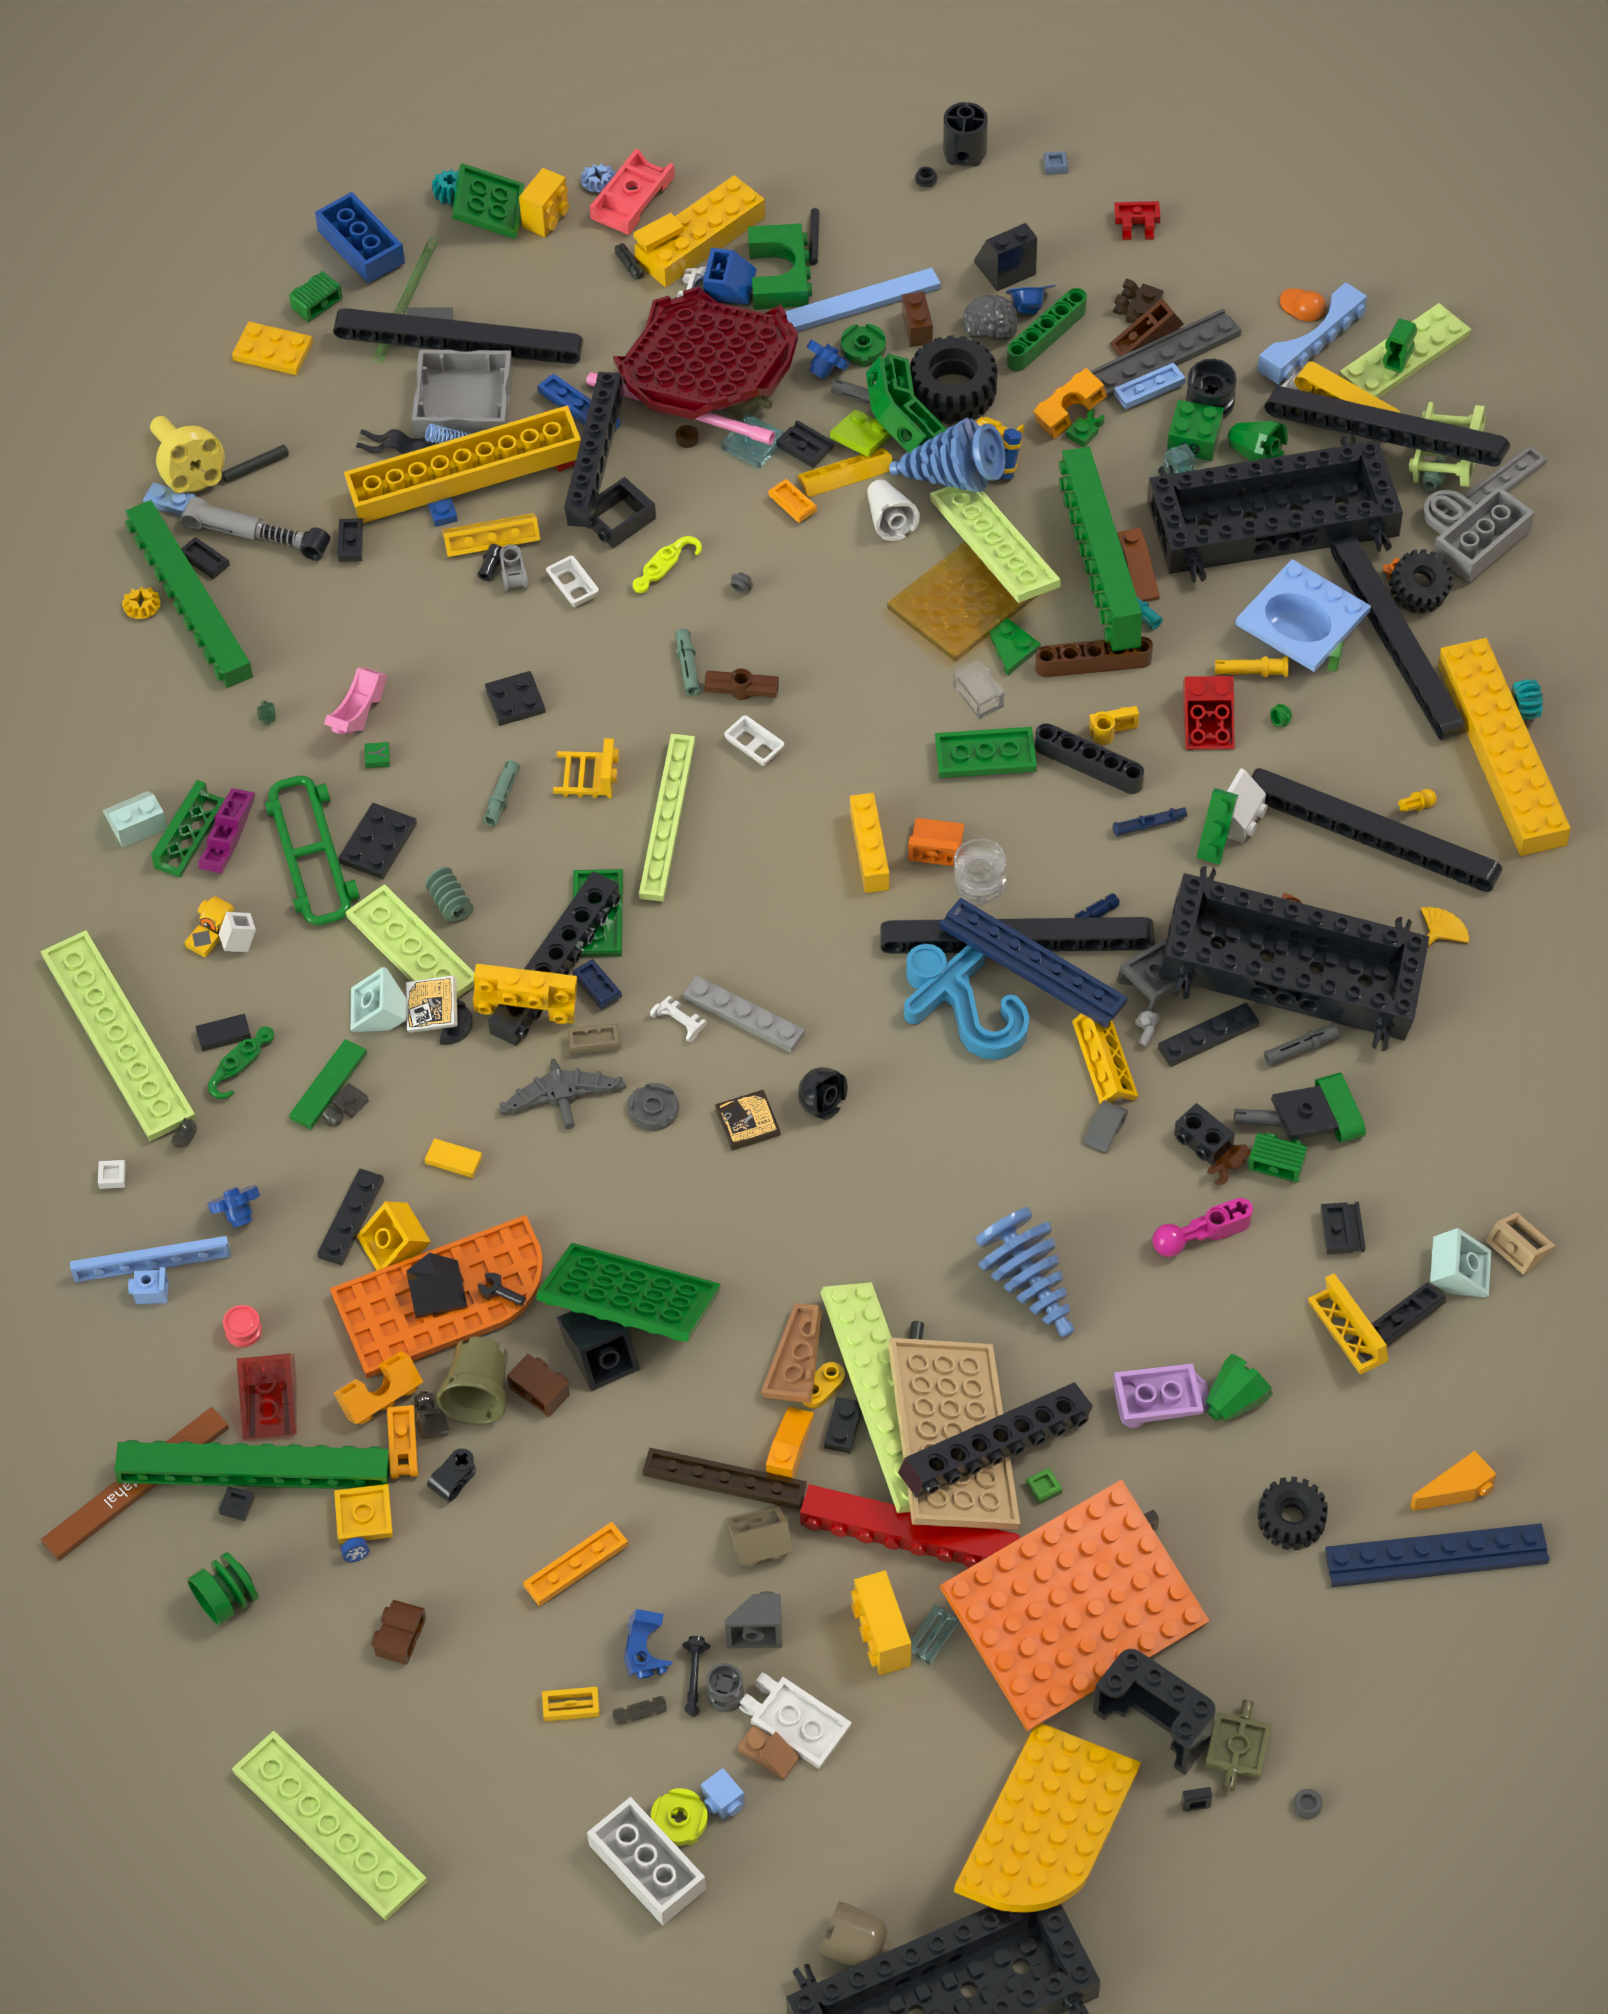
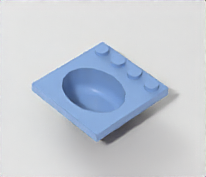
[1235,559,1371,672]

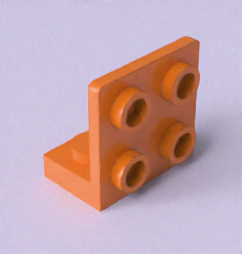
[908,818,964,867]

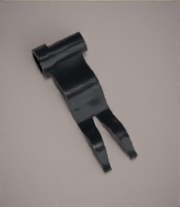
[356,429,446,454]

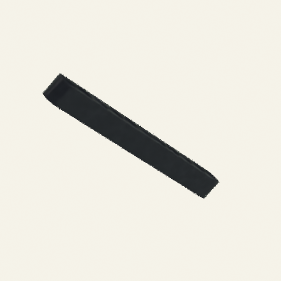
[333,308,583,364]
[1264,386,1510,467]
[1330,535,1465,741]
[1251,768,1503,892]
[880,917,1155,954]

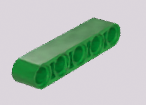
[1007,288,1087,371]

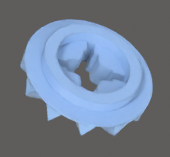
[581,163,616,193]

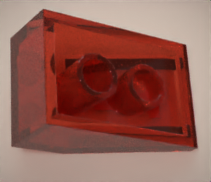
[236,1353,297,1439]

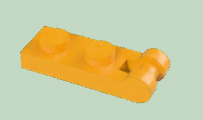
[387,1405,419,1479]

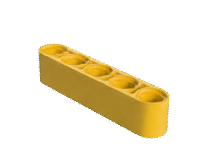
[1294,362,1401,413]

